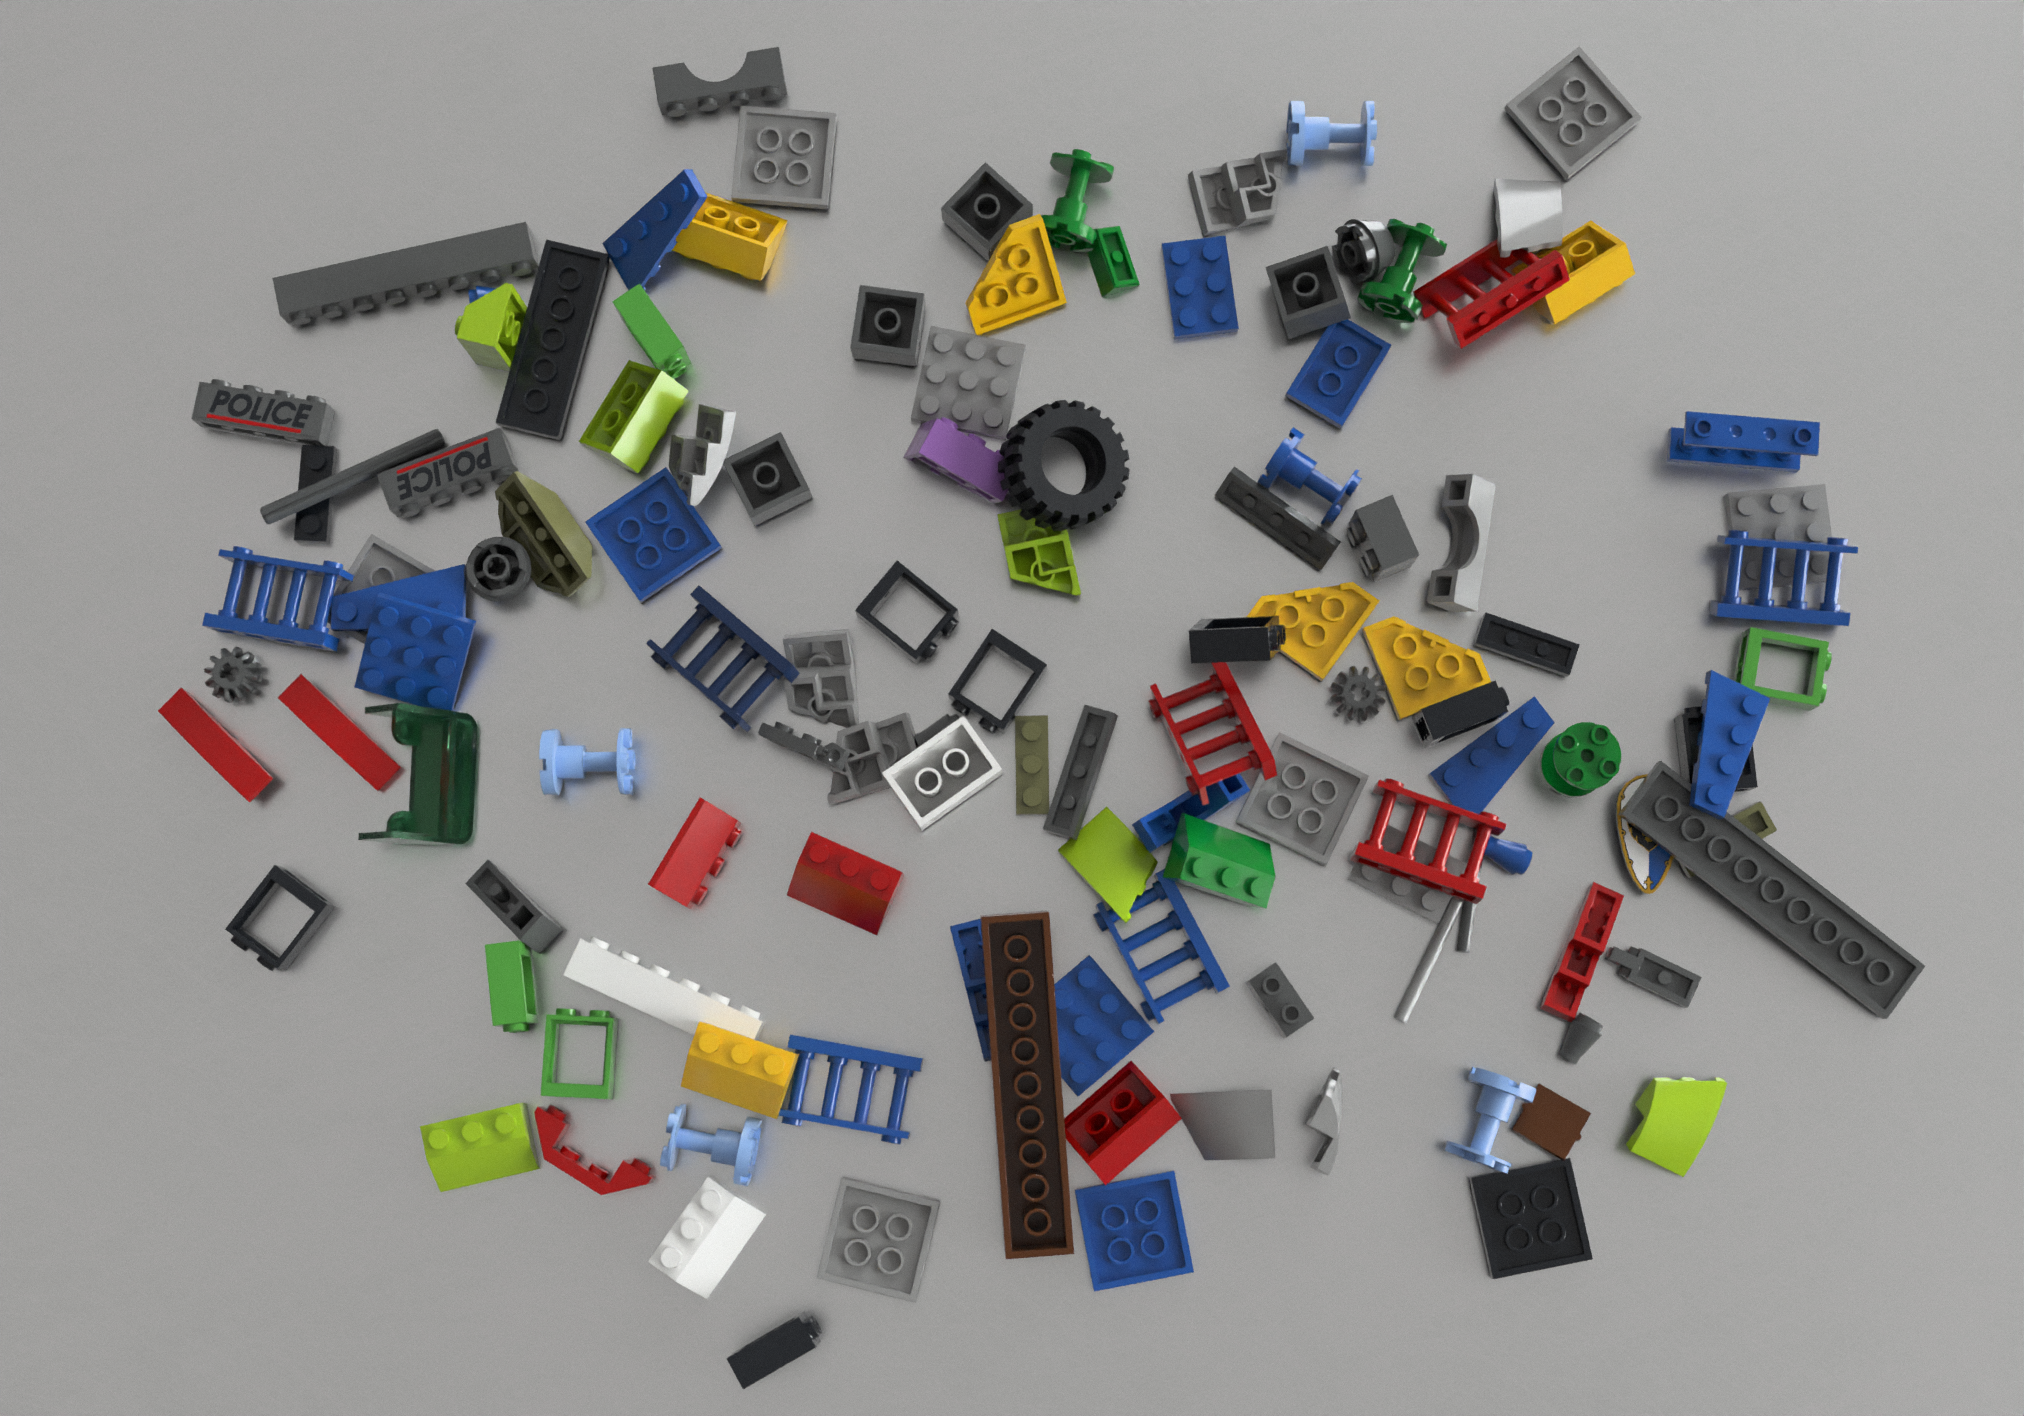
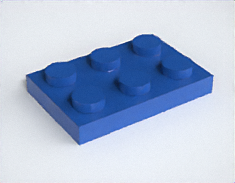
[1161,236,1239,340]
[1285,319,1392,429]

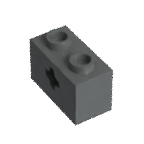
[1245,962,1314,1038]

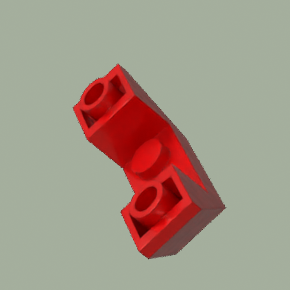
[534,1104,656,1195]

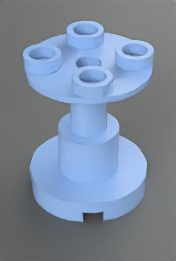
[1286,101,1377,166]
[539,728,636,795]
[1445,1067,1537,1173]
[660,1104,762,1186]

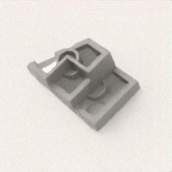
[1188,149,1287,236]
[1493,179,1563,257]
[668,404,736,506]
[783,629,859,728]
[827,712,919,804]
[1306,1067,1342,1175]
[1170,1090,1275,1160]

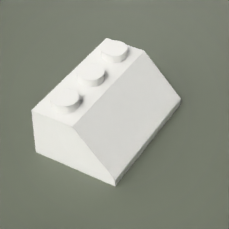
[882,715,1003,831]
[648,1176,767,1299]

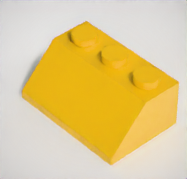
[672,192,788,281]
[1511,220,1635,324]
[681,1021,799,1119]

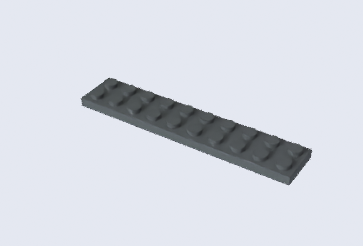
[1618,761,1925,1019]

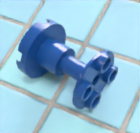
[1258,427,1362,525]

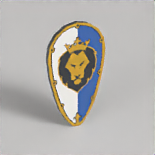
[1615,774,1673,894]

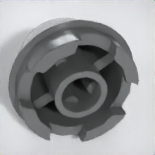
[1332,219,1395,283]
[466,537,531,601]

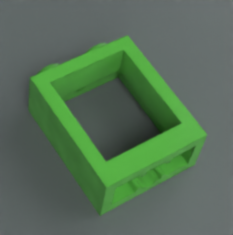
[612,283,691,379]
[1734,627,1832,711]
[485,940,538,1033]
[541,1008,618,1099]

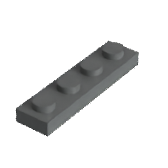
[1215,466,1341,570]
[1043,705,1118,840]

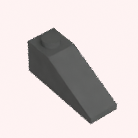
[465,859,563,954]

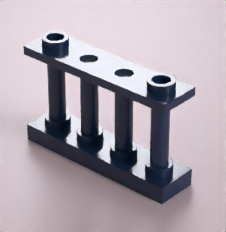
[646,585,800,732]

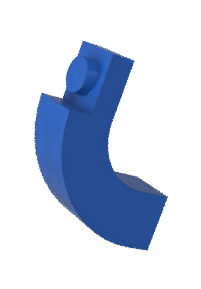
[1132,773,1250,853]

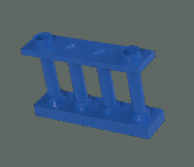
[1667,411,1820,473]
[1709,530,1858,626]
[202,546,354,652]
[1093,869,1230,1025]
[778,1035,924,1144]

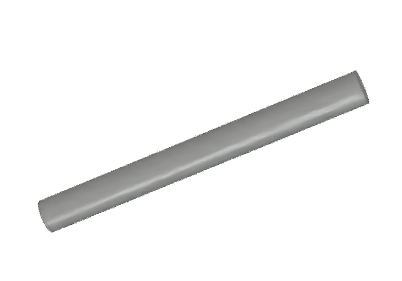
[1394,898,1463,1023]

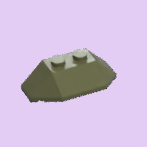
[495,471,592,597]

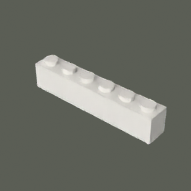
[563,936,765,1040]

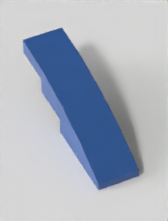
[950,919,990,1062]

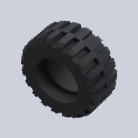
[998,400,1130,531]

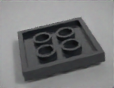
[1469,1158,1593,1279]

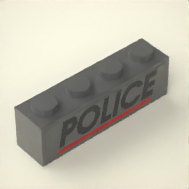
[191,379,335,446]
[377,428,519,518]

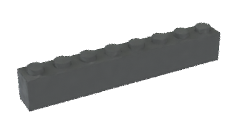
[272,222,539,325]

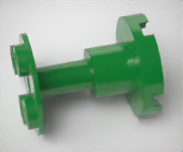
[1041,149,1114,252]
[1357,219,1447,323]
[1539,722,1621,798]

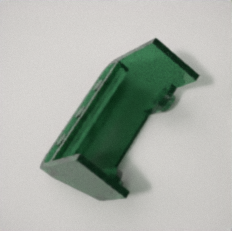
[358,703,477,845]

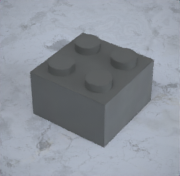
[941,162,1033,261]
[1265,246,1351,339]
[850,285,926,366]
[723,432,813,526]
[1347,495,1419,582]

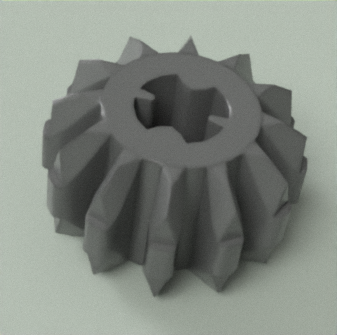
[204,647,263,703]
[1330,666,1386,722]

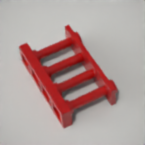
[1413,239,1570,349]
[1148,662,1277,806]
[1350,779,1507,904]

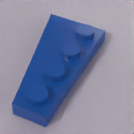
[602,169,707,291]
[331,564,467,631]
[1689,670,1770,819]
[1428,696,1555,827]

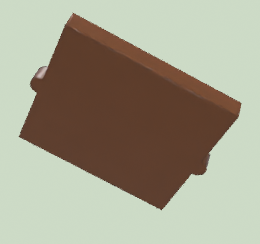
[1512,1084,1591,1161]

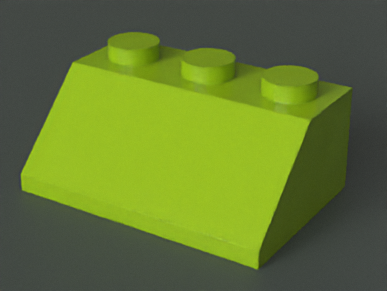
[455,283,527,372]
[578,360,689,473]
[420,1103,540,1192]

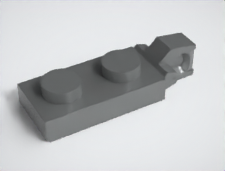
[758,721,850,771]
[1605,946,1702,1008]

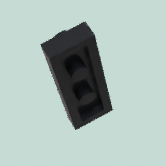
[294,445,337,544]
[1474,612,1580,677]

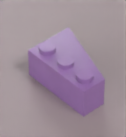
[903,417,1008,503]

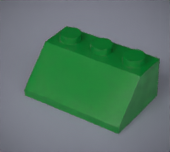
[1163,813,1276,909]

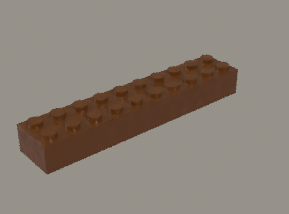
[980,910,1074,1259]

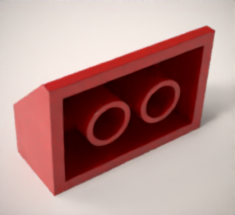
[648,797,742,909]
[787,832,904,935]
[1064,1061,1182,1185]

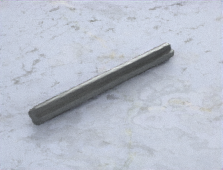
[260,429,445,524]

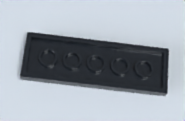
[496,239,610,440]

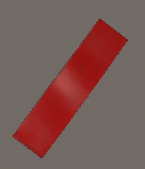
[278,674,401,791]
[158,687,274,802]
[1540,882,1624,1022]

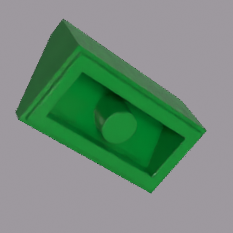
[1087,226,1140,296]

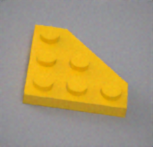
[965,214,1067,335]
[1247,582,1380,681]
[1362,616,1491,720]

